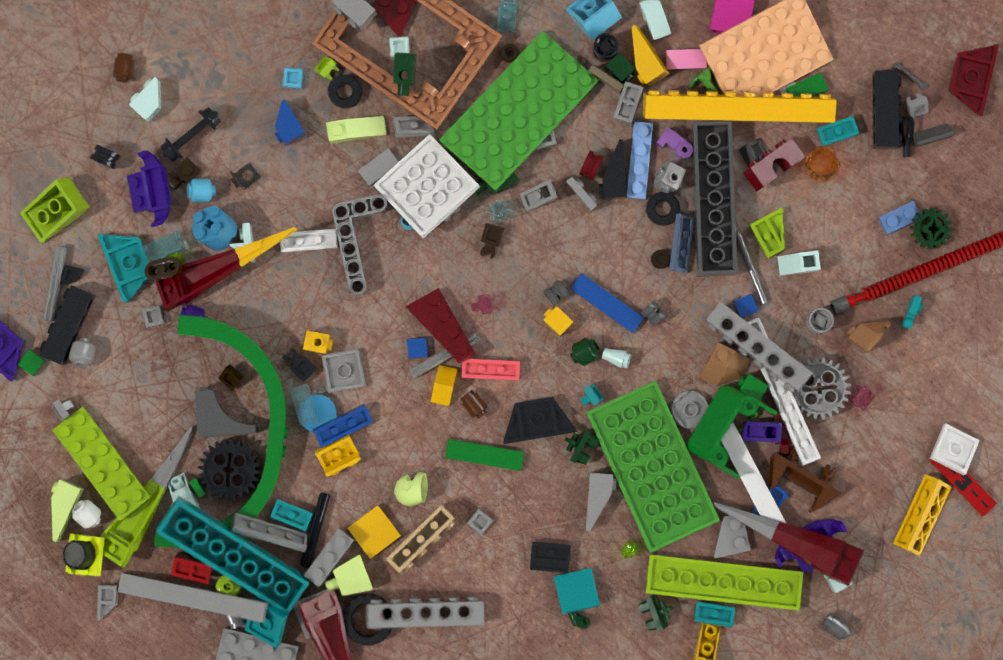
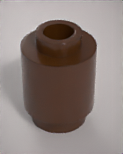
[113,53,134,82]
[460,390,488,419]

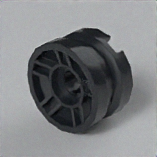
[90,144,121,169]

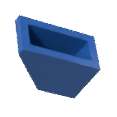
[275,99,306,146]

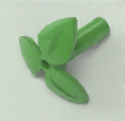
[689,67,721,95]

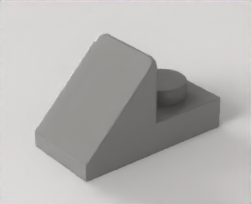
[520,179,557,211]

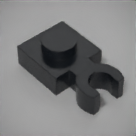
[283,348,318,382]

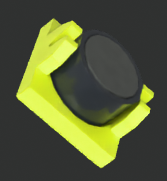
[63,533,105,576]

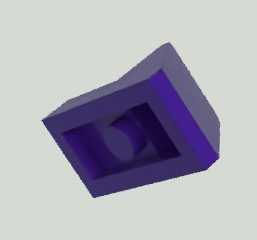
[743,421,782,443]

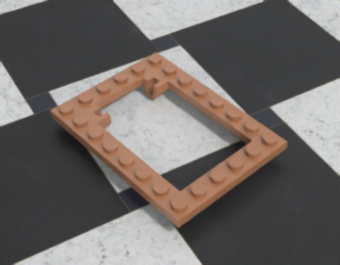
[312,0,502,131]

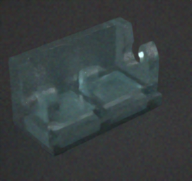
[142,230,187,262]

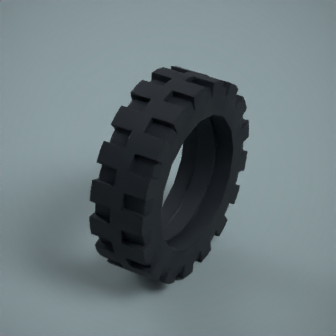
[343,593,392,646]

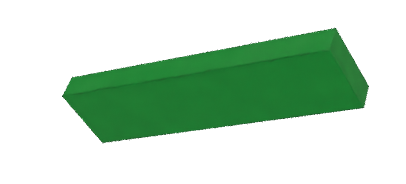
[445,439,524,471]

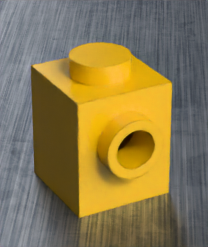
[303,331,333,354]

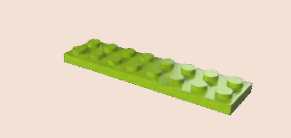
[645,554,804,611]

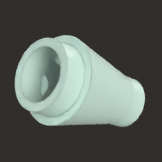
[602,348,632,369]

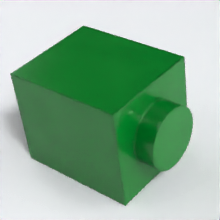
[737,374,769,401]

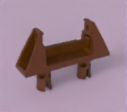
[770,445,841,513]

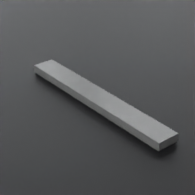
[118,573,268,622]

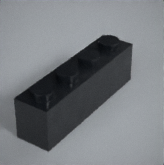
[872,70,902,149]
[39,285,95,366]

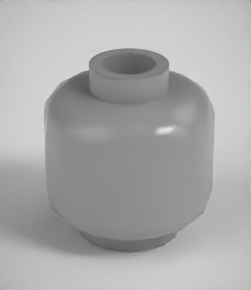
[69,338,96,368]

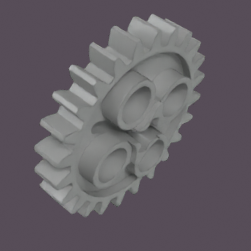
[791,357,851,419]

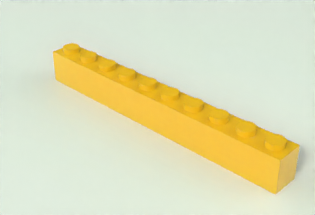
[642,90,837,123]

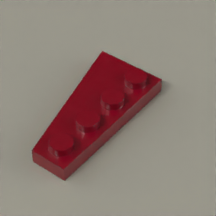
[405,288,476,364]

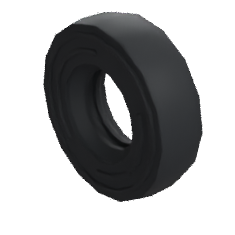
[328,74,362,109]
[646,191,680,226]

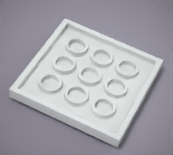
[374,134,480,239]

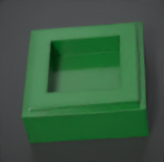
[18,349,45,376]
[189,478,207,498]

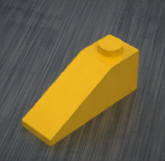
[632,24,669,87]

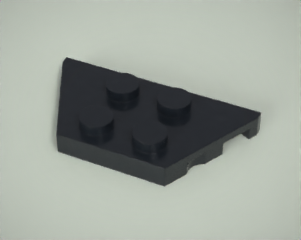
[503,397,577,444]

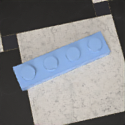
[626,121,653,200]

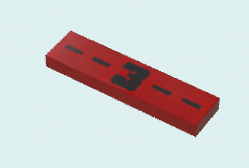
[929,459,997,517]

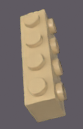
[386,505,455,573]

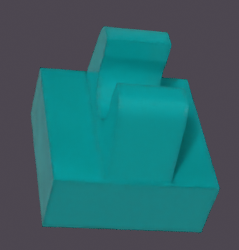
[580,383,604,406]

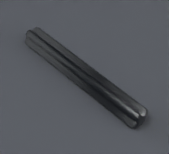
[300,493,330,568]

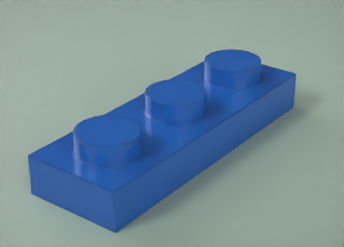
[312,404,373,448]

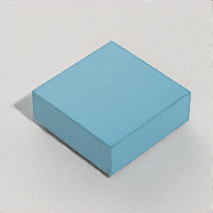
[282,68,304,89]

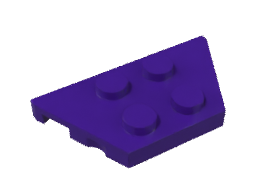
[0,321,24,382]

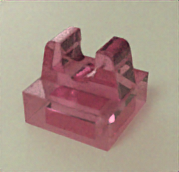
[471,294,494,315]
[849,385,875,411]

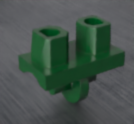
[565,430,599,465]
[639,594,673,632]

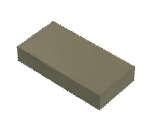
[588,65,624,94]

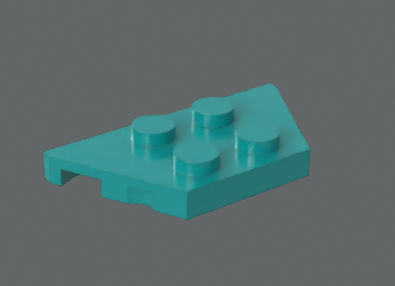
[97,234,149,304]

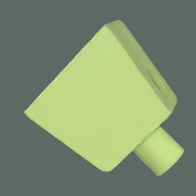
[325,555,373,596]

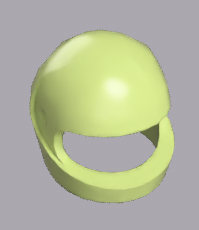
[394,472,428,506]

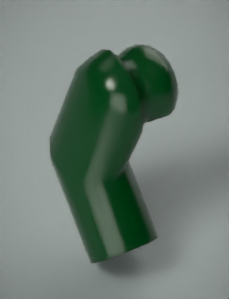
[568,612,590,629]

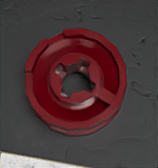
[579,150,604,181]

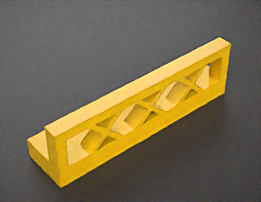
[893,474,952,556]

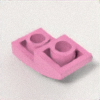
[666,49,707,70]

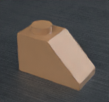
[846,321,891,354]
[700,343,751,386]

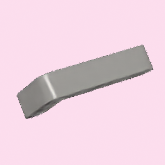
[332,195,388,296]

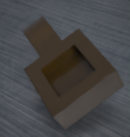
[168,157,201,190]

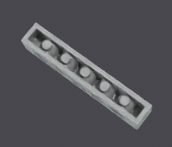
[706,302,812,393]
[366,597,484,628]

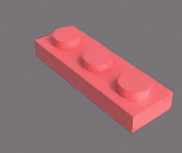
[462,359,520,381]

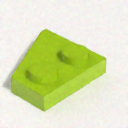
[749,207,785,259]

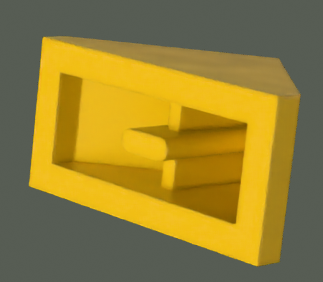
[431,365,458,406]

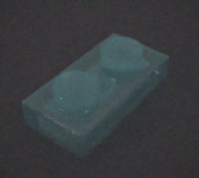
[290,384,319,426]

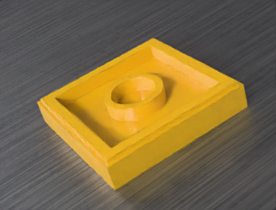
[347,505,401,559]

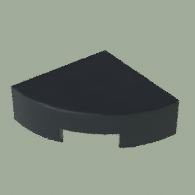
[61,265,85,284]

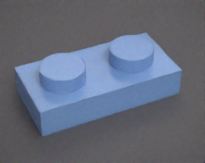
[878,201,919,235]

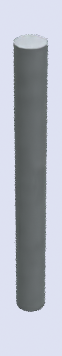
[736,231,768,305]

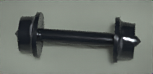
[160,106,221,162]

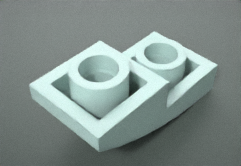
[639,0,671,40]

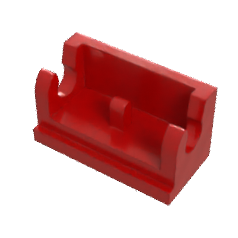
[171,552,213,584]

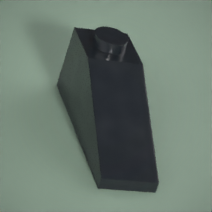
[599,139,627,200]

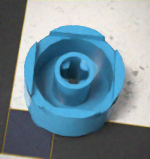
[192,206,237,251]

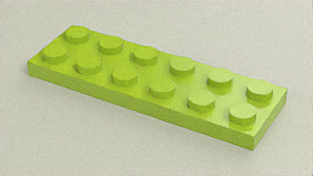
[52,407,152,521]

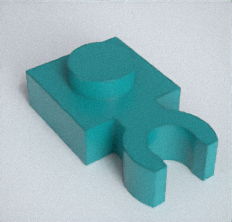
[901,295,923,329]

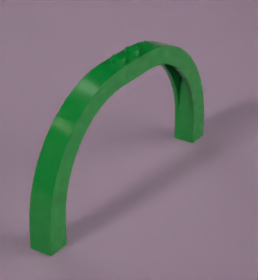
[154,314,289,548]

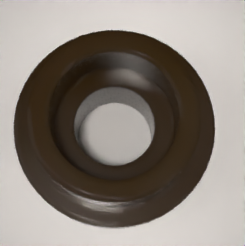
[500,44,519,63]

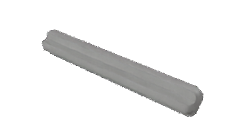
[44,246,67,321]
[409,333,479,378]

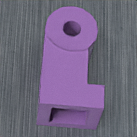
[656,127,693,160]

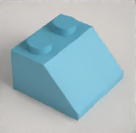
[566,0,622,41]

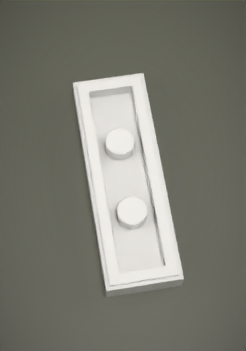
[280,229,338,253]

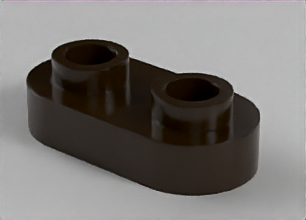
[145,257,183,281]

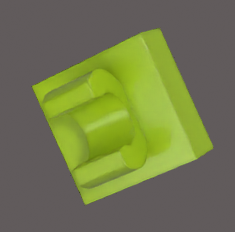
[314,56,339,80]

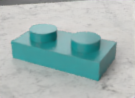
[816,116,860,147]
[270,499,314,531]
[694,602,735,628]

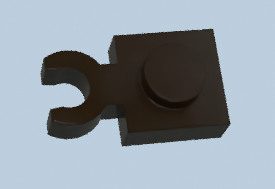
[480,223,505,259]

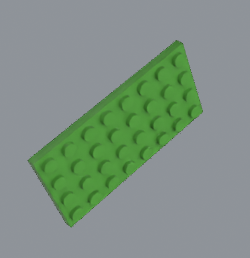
[439,31,599,192]
[586,381,720,553]

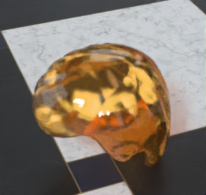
[804,146,840,183]

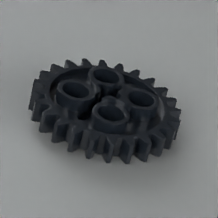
[198,439,261,501]

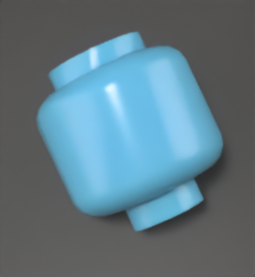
[187,178,216,203]

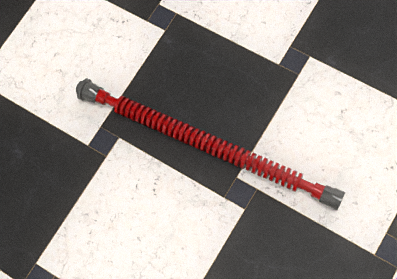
[830,231,1003,315]

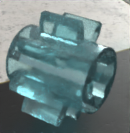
[487,199,510,224]

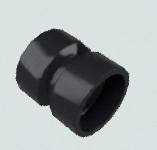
[593,33,618,62]

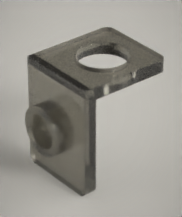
[230,163,261,190]

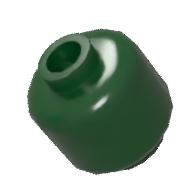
[570,337,600,366]

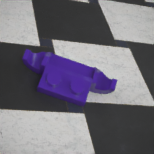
[127,150,172,228]
[775,519,847,574]

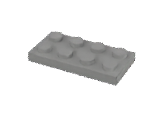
[216,627,299,660]

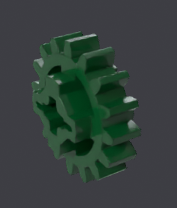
[910,208,953,249]

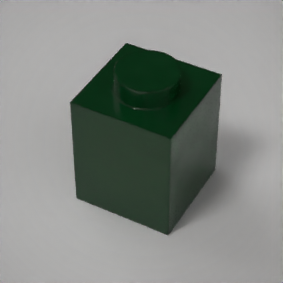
[605,52,636,83]

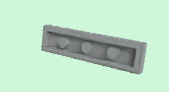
[231,513,308,552]

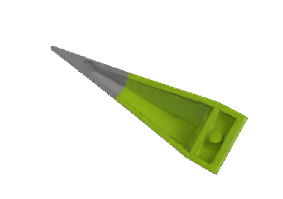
[101,426,195,567]

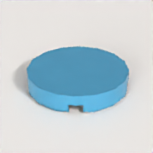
[299,395,337,432]

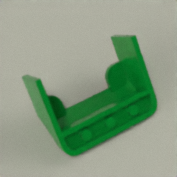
[687,385,778,479]

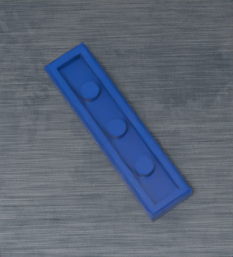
[571,273,644,334]

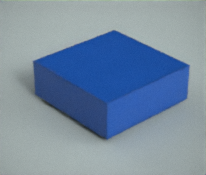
[733,294,758,318]
[407,338,428,359]

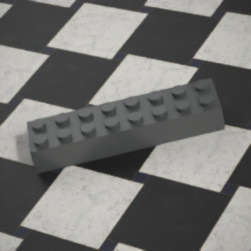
[691,120,737,277]

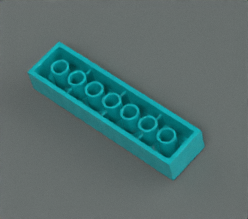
[156,495,309,615]

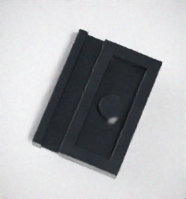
[530,542,571,573]

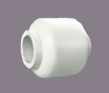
[72,500,101,528]

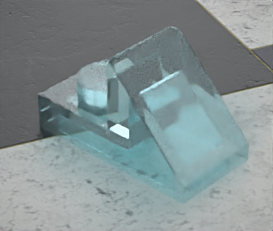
[496,0,518,33]

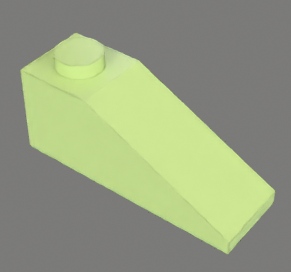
[326,116,387,144]
[51,479,84,542]

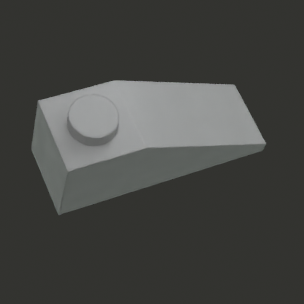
[585,473,616,531]

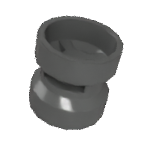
[543,280,569,306]
[640,300,667,327]

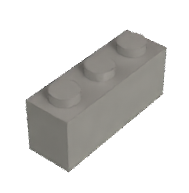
[304,528,355,587]

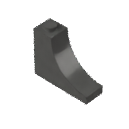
[195,386,258,438]

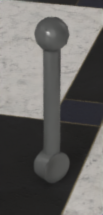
[893,63,927,90]

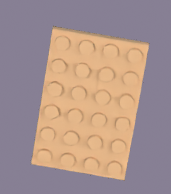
[699,0,834,95]

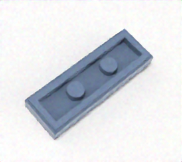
[669,214,695,273]

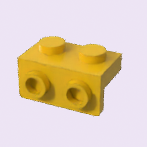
[314,434,361,477]

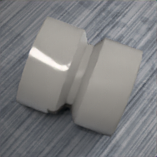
[805,308,834,334]

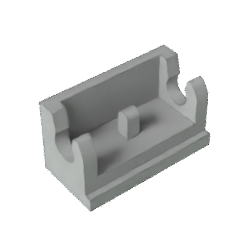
[613,81,644,127]

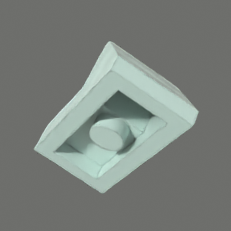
[230,223,256,263]

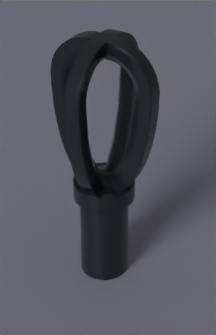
[899,116,915,157]

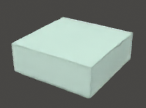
[389,37,410,58]

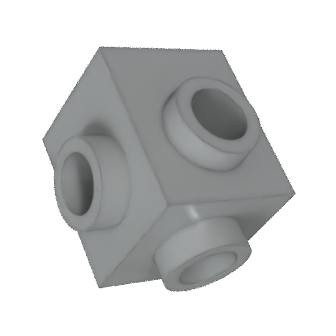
[654,161,686,193]

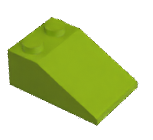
[20,177,90,244]

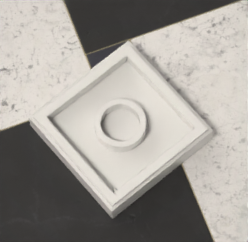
[930,423,980,475]

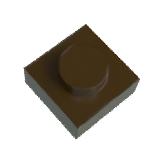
[218,364,244,391]

